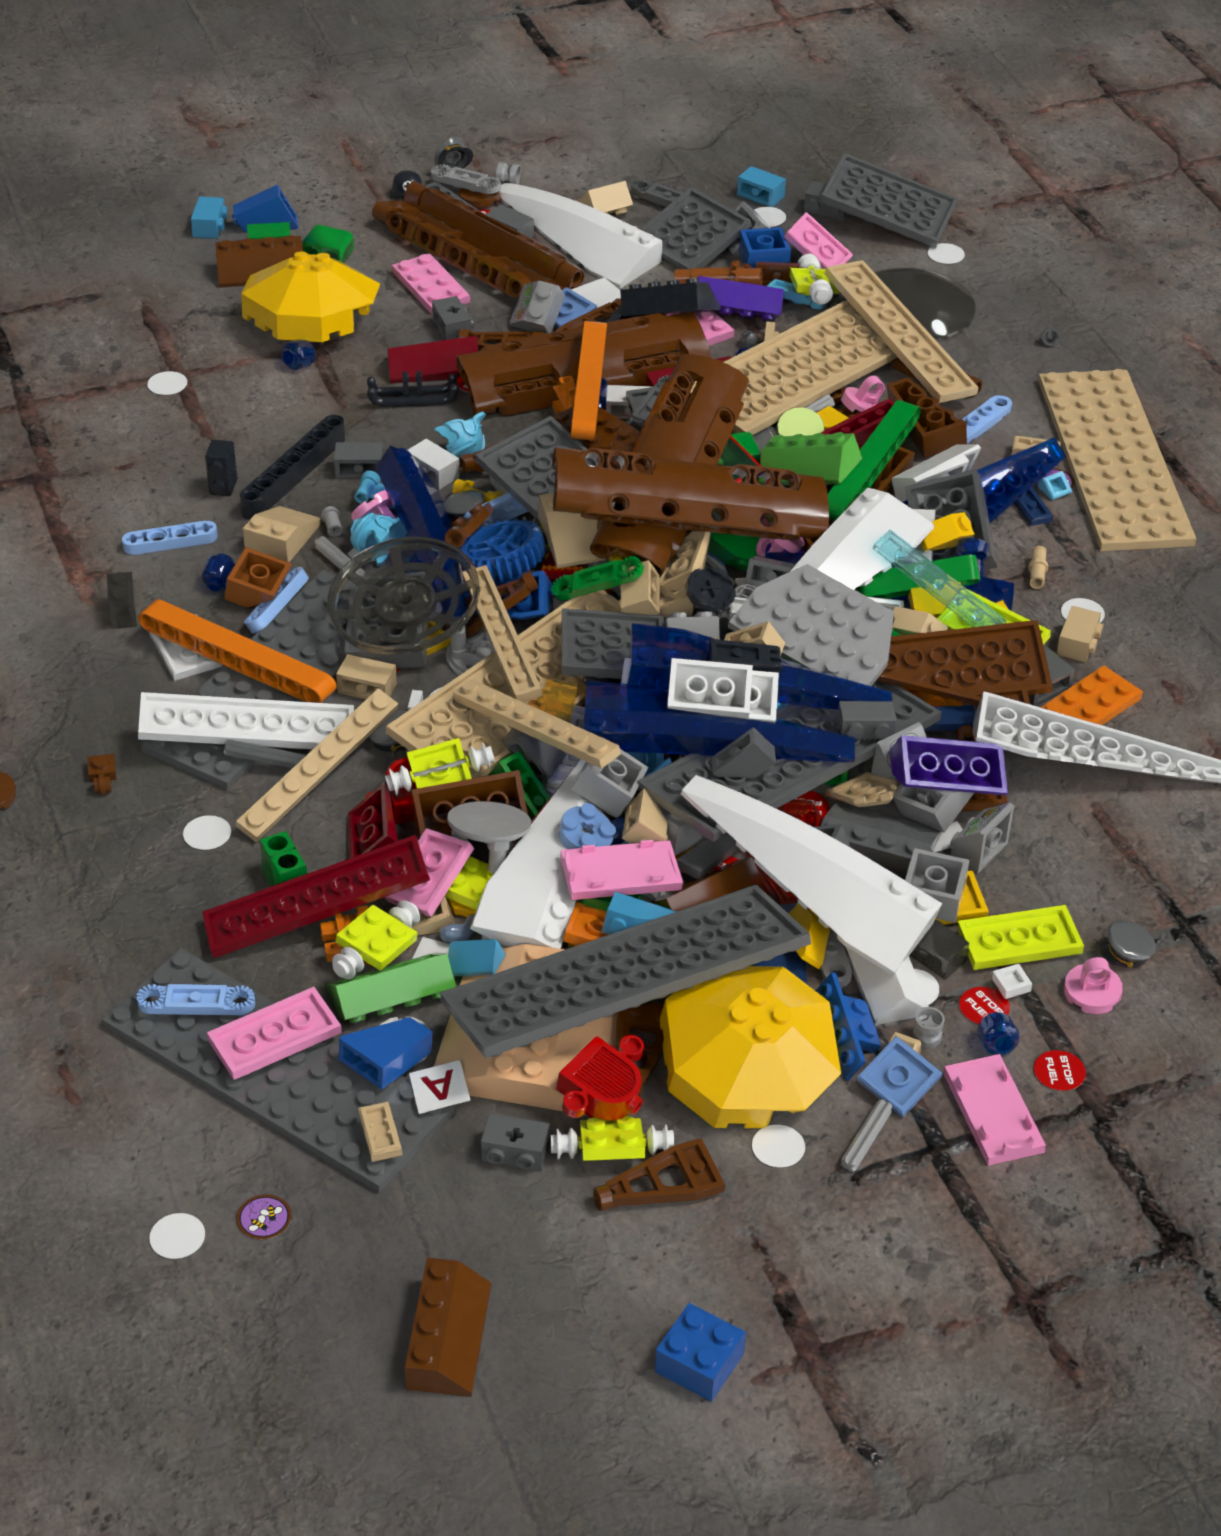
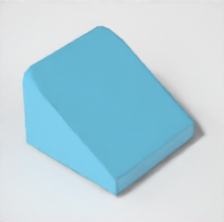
[1037,471,1072,500]

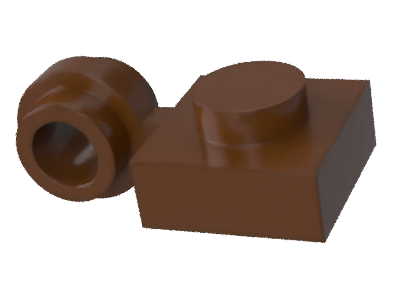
[87,754,117,796]

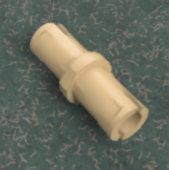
[1028,546,1048,589]

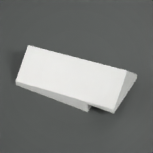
[892,444,981,507]
[667,658,779,723]
[845,946,929,1025]

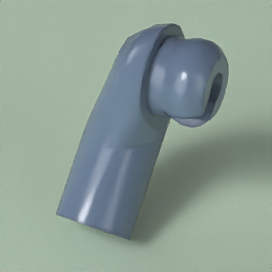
[440,915,474,942]

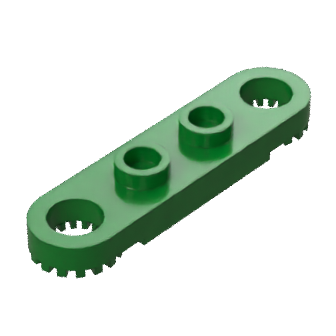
[551,556,644,601]

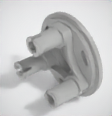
[446,623,494,676]
[447,802,531,873]

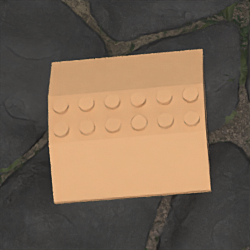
[434,943,618,1111]

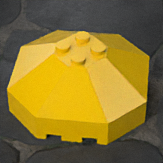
[241,252,380,342]
[660,966,841,1128]

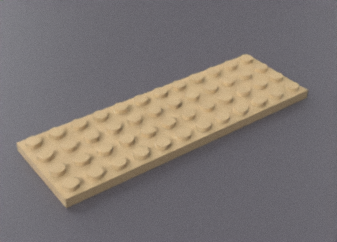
[691,300,898,435]
[1038,369,1196,551]
[386,590,666,779]

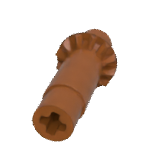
[674,261,762,286]

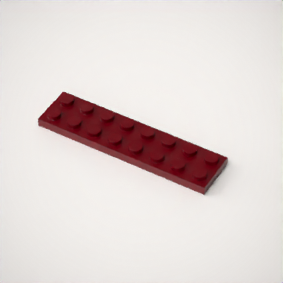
[202,835,430,958]

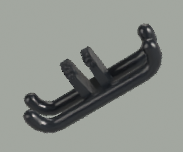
[367,371,458,407]

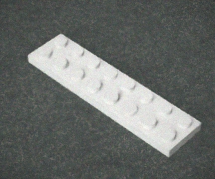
[138,692,354,749]

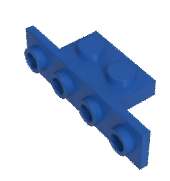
[815,972,881,1081]

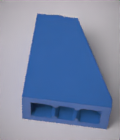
[232,184,299,232]
[338,1017,432,1089]

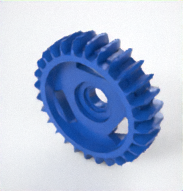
[454,518,546,583]

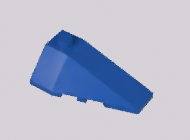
[449,570,553,620]

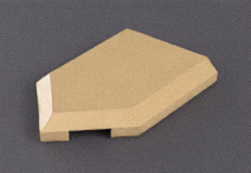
[824,772,898,807]

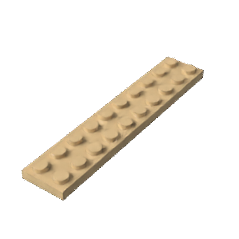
[825,260,979,403]

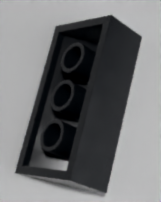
[620,278,720,317]

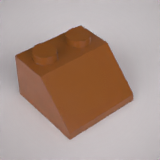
[224,547,292,608]

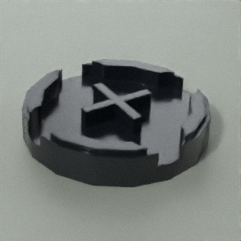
[685,567,736,613]

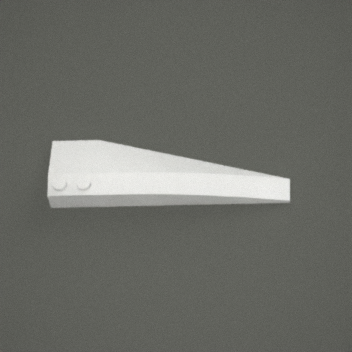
[500,182,662,288]
[790,488,934,590]
[972,691,1221,784]
[470,759,603,949]
[681,775,942,976]

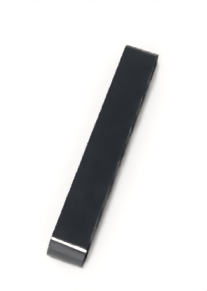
[240,414,345,520]

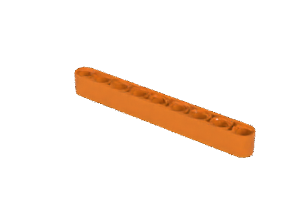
[571,321,607,441]
[138,599,337,703]

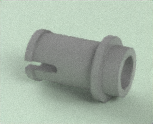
[321,506,343,537]

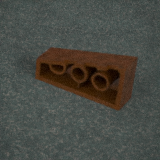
[887,377,967,458]

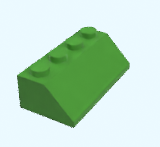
[758,432,862,486]
[326,952,456,1023]

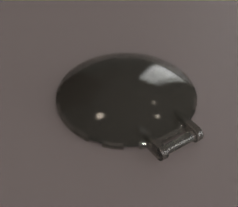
[827,267,976,340]

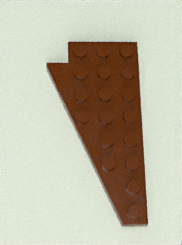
[876,620,1053,705]

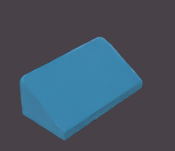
[448,939,506,976]

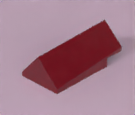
[387,336,478,384]
[348,782,397,858]

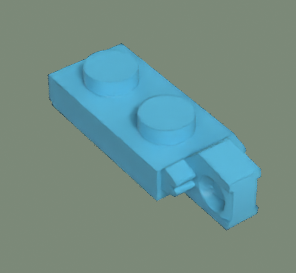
[767,279,825,310]

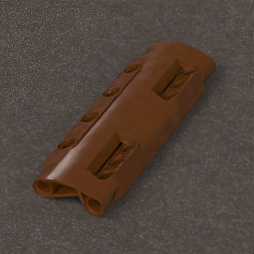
[372,181,585,298]
[456,311,712,416]
[590,354,749,577]
[552,447,829,540]

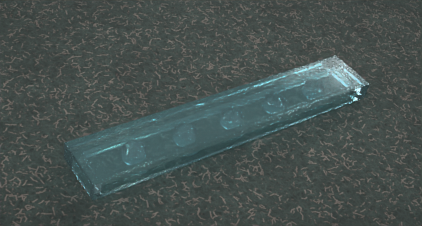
[873,529,1007,627]

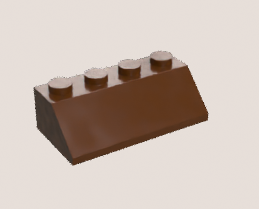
[215,235,303,288]
[411,770,528,841]
[405,1257,491,1397]

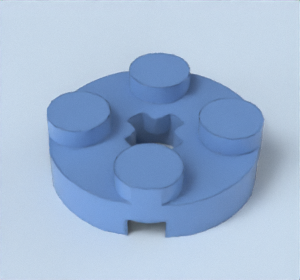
[558,803,616,849]

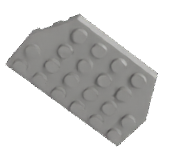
[728,564,894,701]

